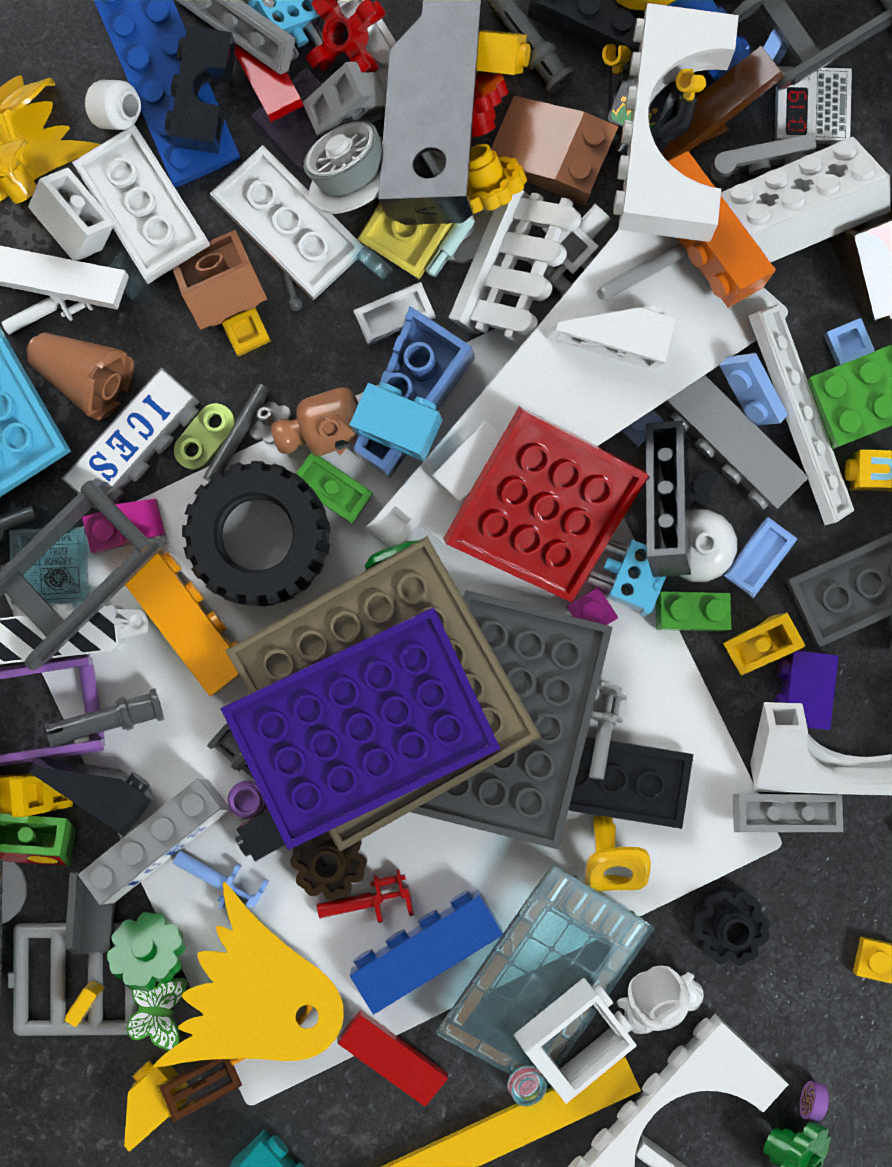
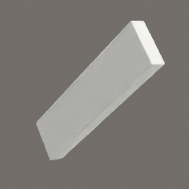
[0,246,129,309]

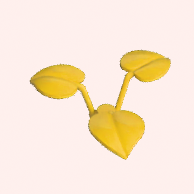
[0,78,55,204]

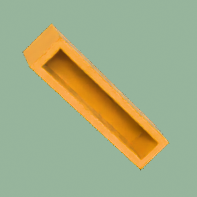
[125,550,240,696]

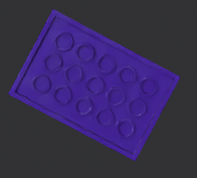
[220,607,501,850]

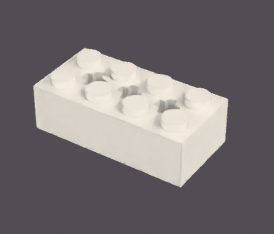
[721,137,891,262]

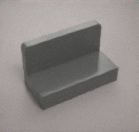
[65,872,115,954]

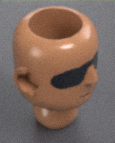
[271,387,359,457]

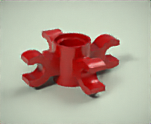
[305,0,386,73]

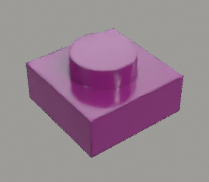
[566,587,618,625]

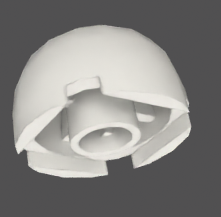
[680,509,737,582]

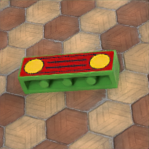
[0,814,76,866]

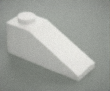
[547,306,676,370]

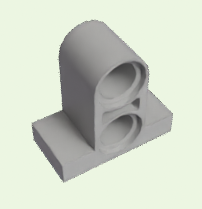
[303,62,387,136]

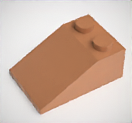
[491,96,618,206]

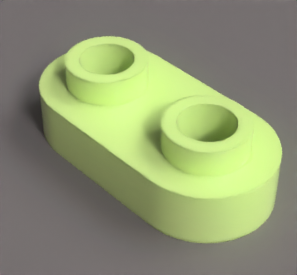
[174,403,236,470]

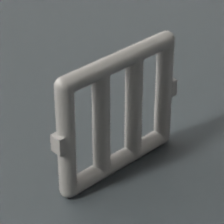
[8,922,139,1036]

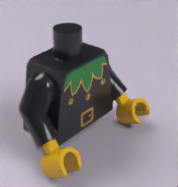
[602,44,706,158]

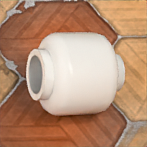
[85,80,141,130]

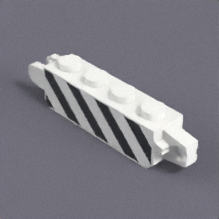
[0,600,150,665]

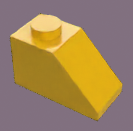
[124,1060,189,1152]

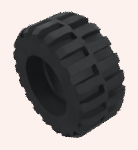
[182,461,331,607]

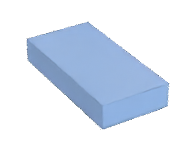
[722,517,797,598]

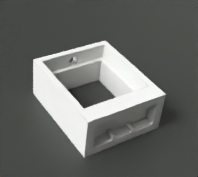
[514,978,637,1104]

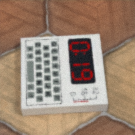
[774,66,852,144]

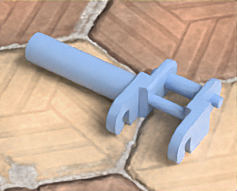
[173,851,269,910]

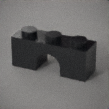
[165,25,237,154]

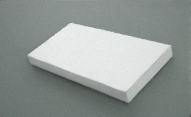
[72,124,210,284]
[210,145,365,300]

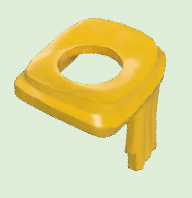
[585,816,651,891]

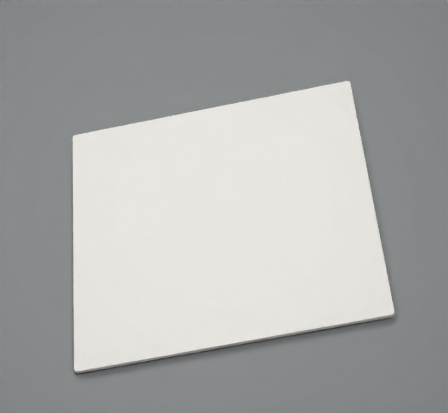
[1,329,782,1105]

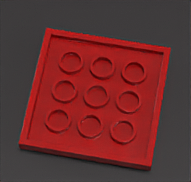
[443,406,649,603]

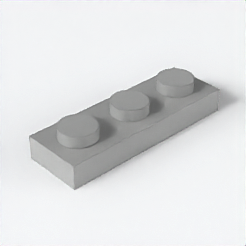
[733,794,843,832]

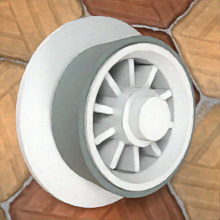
[304,121,383,214]

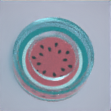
[357,246,393,280]
[507,1065,547,1106]

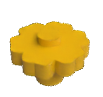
[468,144,527,214]

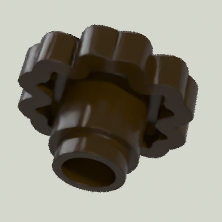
[290,831,368,900]

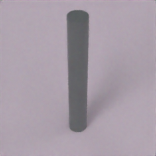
[203,383,271,482]

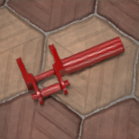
[316,869,414,923]

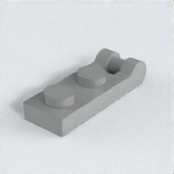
[708,133,817,184]

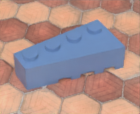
[353,306,475,478]

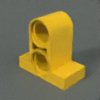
[0,773,73,817]

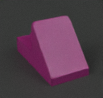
[82,499,166,554]

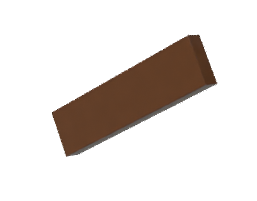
[660,46,784,161]

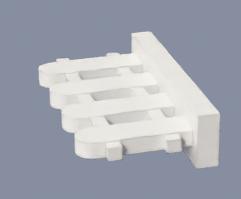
[449,190,581,341]

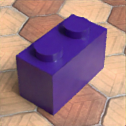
[774,651,839,730]

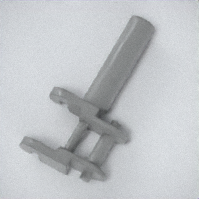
[589,681,627,780]

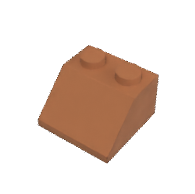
[173,229,267,330]

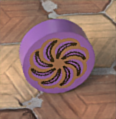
[800,1081,829,1122]

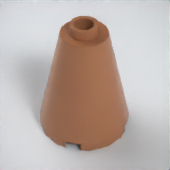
[26,332,134,420]

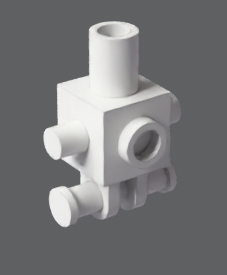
[527,204,611,297]

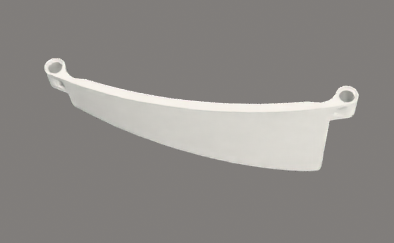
[366,230,788,548]

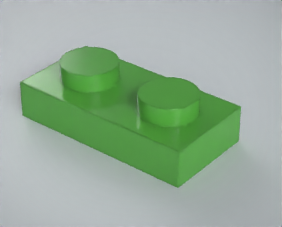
[296,452,374,524]
[656,592,732,631]

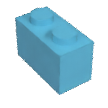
[349,382,443,462]

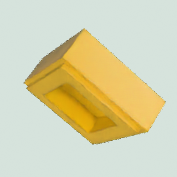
[222,308,271,357]
[65,980,105,1028]

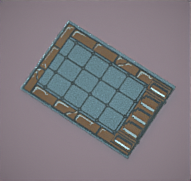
[436,863,655,1092]

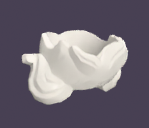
[617,965,704,1034]

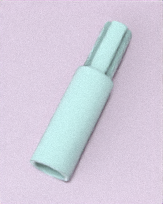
[426,217,475,277]

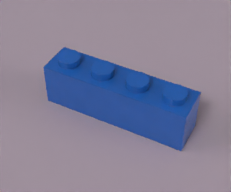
[349,890,503,1015]

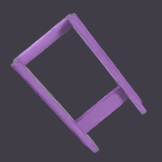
[0,654,106,766]

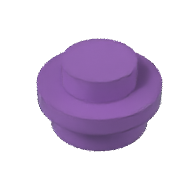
[227,781,265,819]

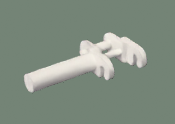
[1,296,93,335]

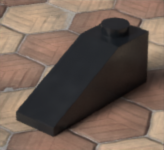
[30,757,152,837]

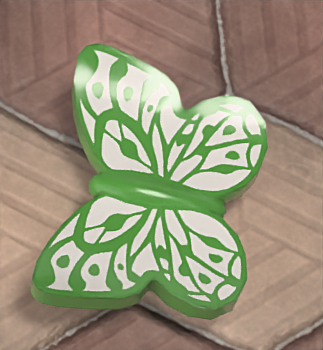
[127,978,188,1051]

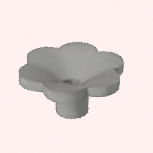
[250,401,292,444]

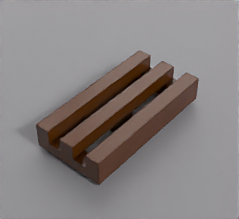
[156,1059,242,1123]

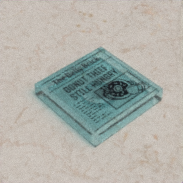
[9,527,89,605]

